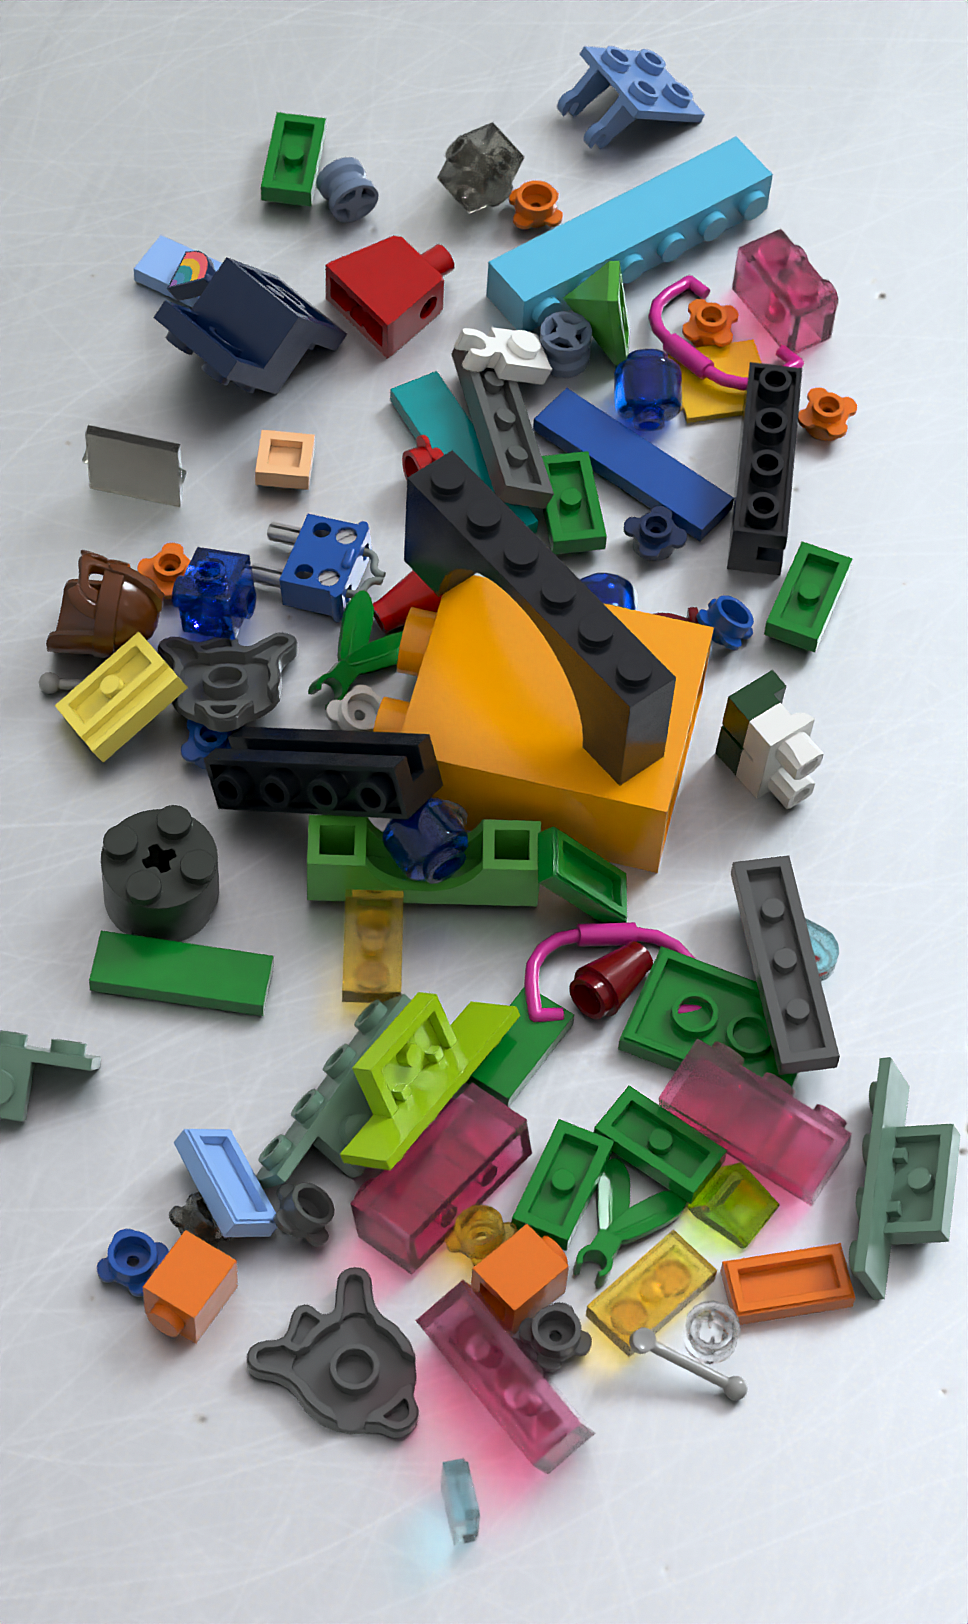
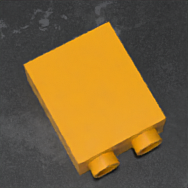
[373,575,714,873]

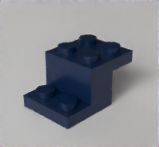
[153,257,347,394]

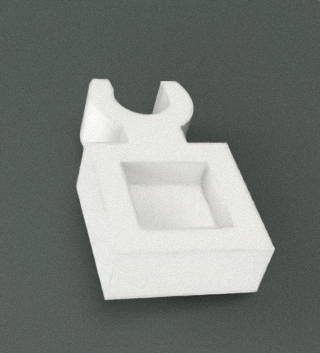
[454,327,552,385]

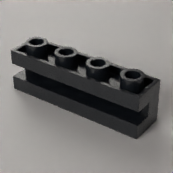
[727,362,803,576]
[203,726,443,819]

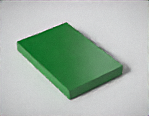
[618,946,799,1112]

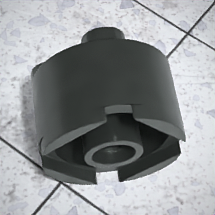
[101,805,219,942]

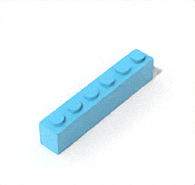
[486,136,773,332]

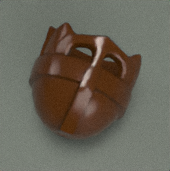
[46,550,165,659]

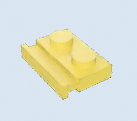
[54,631,188,763]

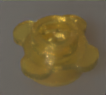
[445,1205,518,1266]

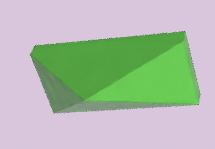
[563,261,630,370]

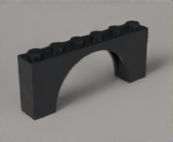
[404,450,676,786]

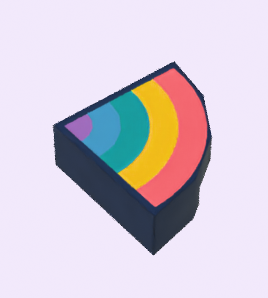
[167,250,216,301]

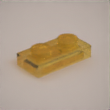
[342,889,404,1003]
[585,1229,717,1357]

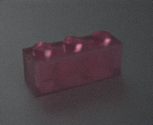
[659,1038,852,1206]
[350,1083,532,1275]
[415,1279,595,1475]

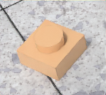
[255,430,315,490]

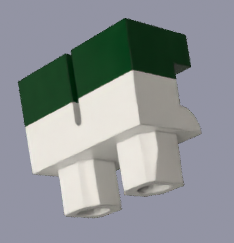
[715,670,824,809]

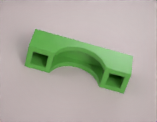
[307,815,541,906]

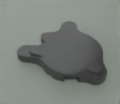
[157,633,298,732]
[247,1267,419,1438]

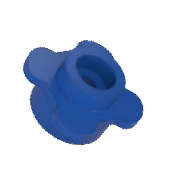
[696,595,754,650]
[181,720,237,770]
[97,1229,169,1296]

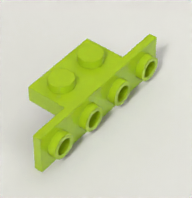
[340,992,521,1170]

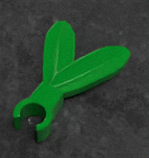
[308,590,403,710]
[573,1158,687,1288]

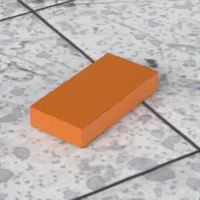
[720,1243,855,1326]

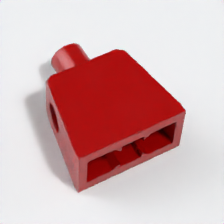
[325,235,455,359]

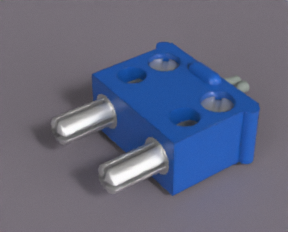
[249,513,386,622]

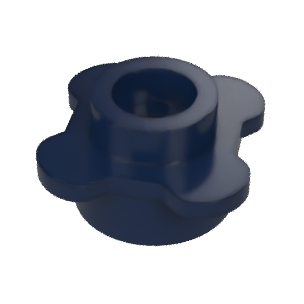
[623,506,687,561]

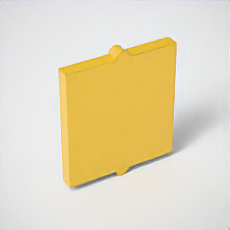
[666,339,762,423]

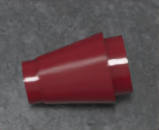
[569,941,653,1019]

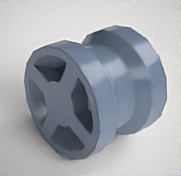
[316,157,379,222]
[540,311,592,378]

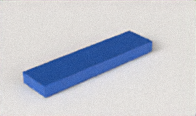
[533,388,734,541]

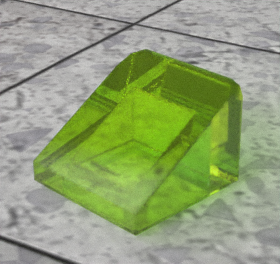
[687,1162,780,1249]

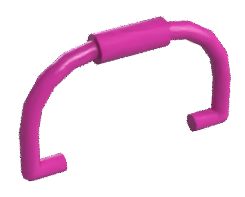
[648,275,804,391]
[524,922,702,1022]

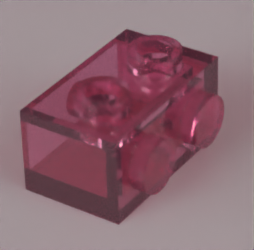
[732,229,839,354]

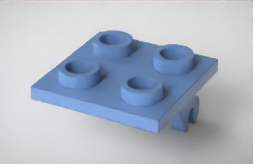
[557,46,705,149]

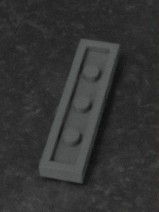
[451,348,554,509]
[731,855,840,1075]

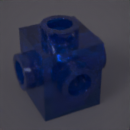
[172,547,257,640]

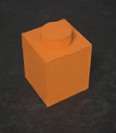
[470,1224,569,1337]
[143,1230,238,1344]

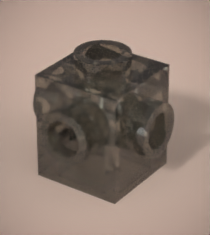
[437,122,525,213]

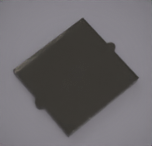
[82,425,187,507]

